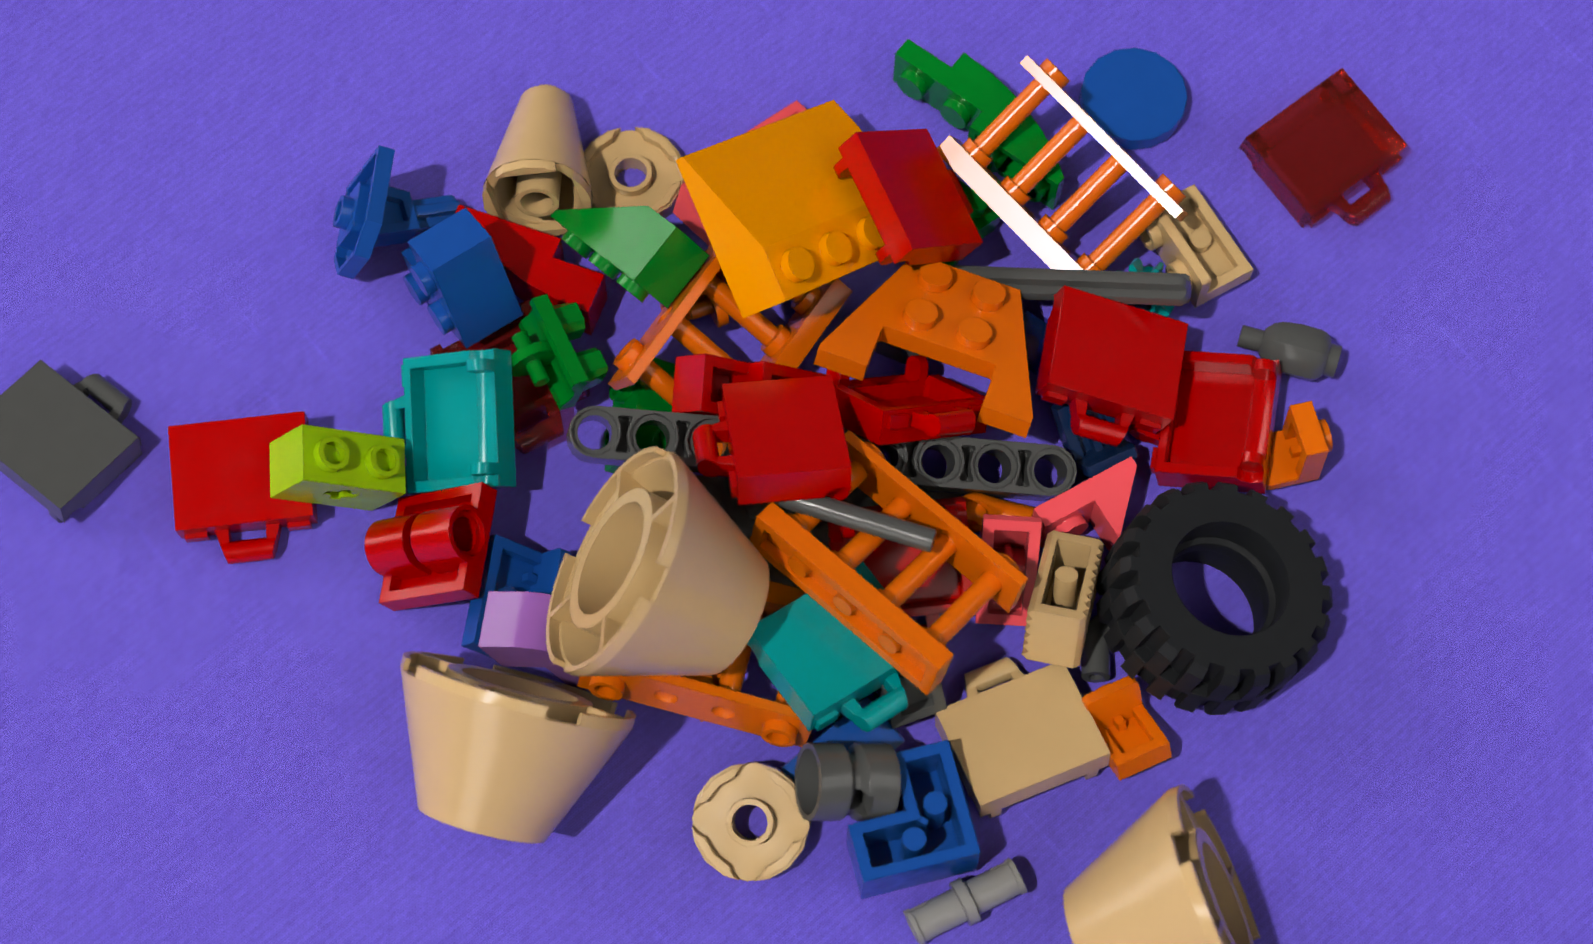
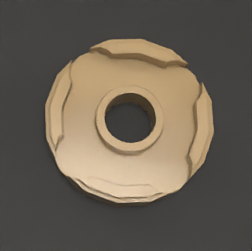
[584,127,685,218]
[692,762,811,881]

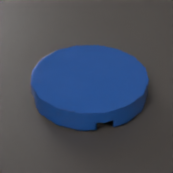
[1079,48,1188,150]

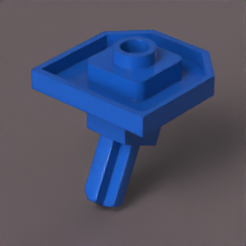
[333,145,461,279]

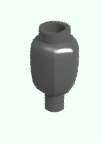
[1237,322,1342,381]

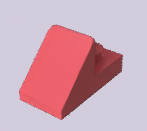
[1032,457,1137,551]

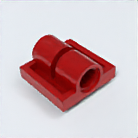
[364,482,497,611]

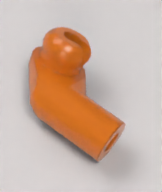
[963,492,1035,533]

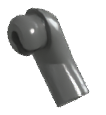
[1081,615,1111,683]

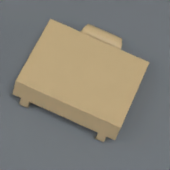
[935,657,1111,819]

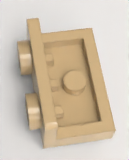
[1139,184,1254,308]

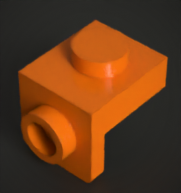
[1266,401,1333,490]
[1082,676,1172,781]

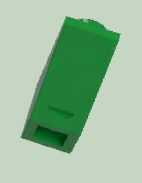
[551,206,710,308]

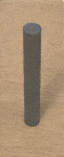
[767,496,937,552]

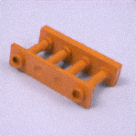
[937,55,1189,271]
[607,245,853,456]
[750,430,1029,696]
[577,581,811,747]

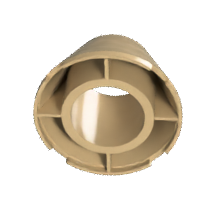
[546,446,769,676]
[400,651,636,844]
[1063,784,1260,944]

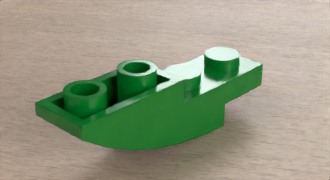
[893,39,1064,210]

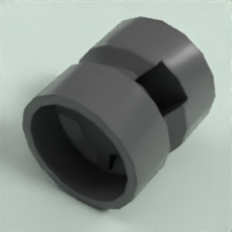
[794,742,901,821]

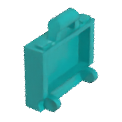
[382,348,516,494]
[747,562,908,732]

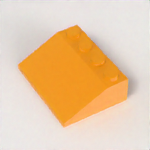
[676,100,885,318]

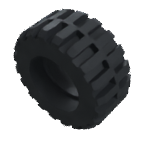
[1096,481,1333,715]

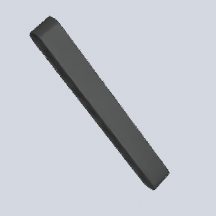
[566,406,1077,501]

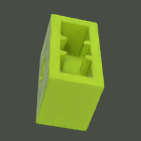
[269,424,406,511]

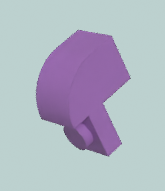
[478,591,579,687]

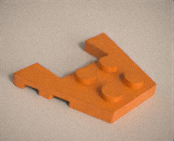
[814,262,1033,438]

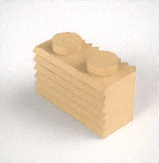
[1022,530,1104,668]

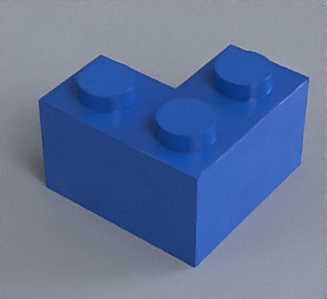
[401,208,523,349]
[846,740,981,899]

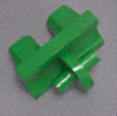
[511,294,608,410]

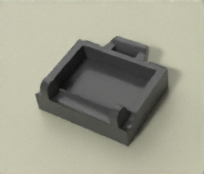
[0,360,142,523]

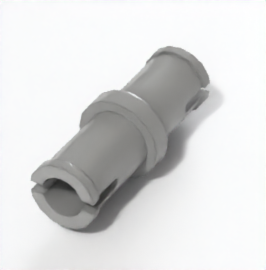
[903,858,1027,944]

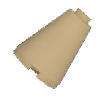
[482,84,593,236]

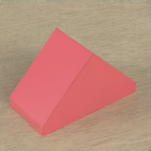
[975,514,1042,626]

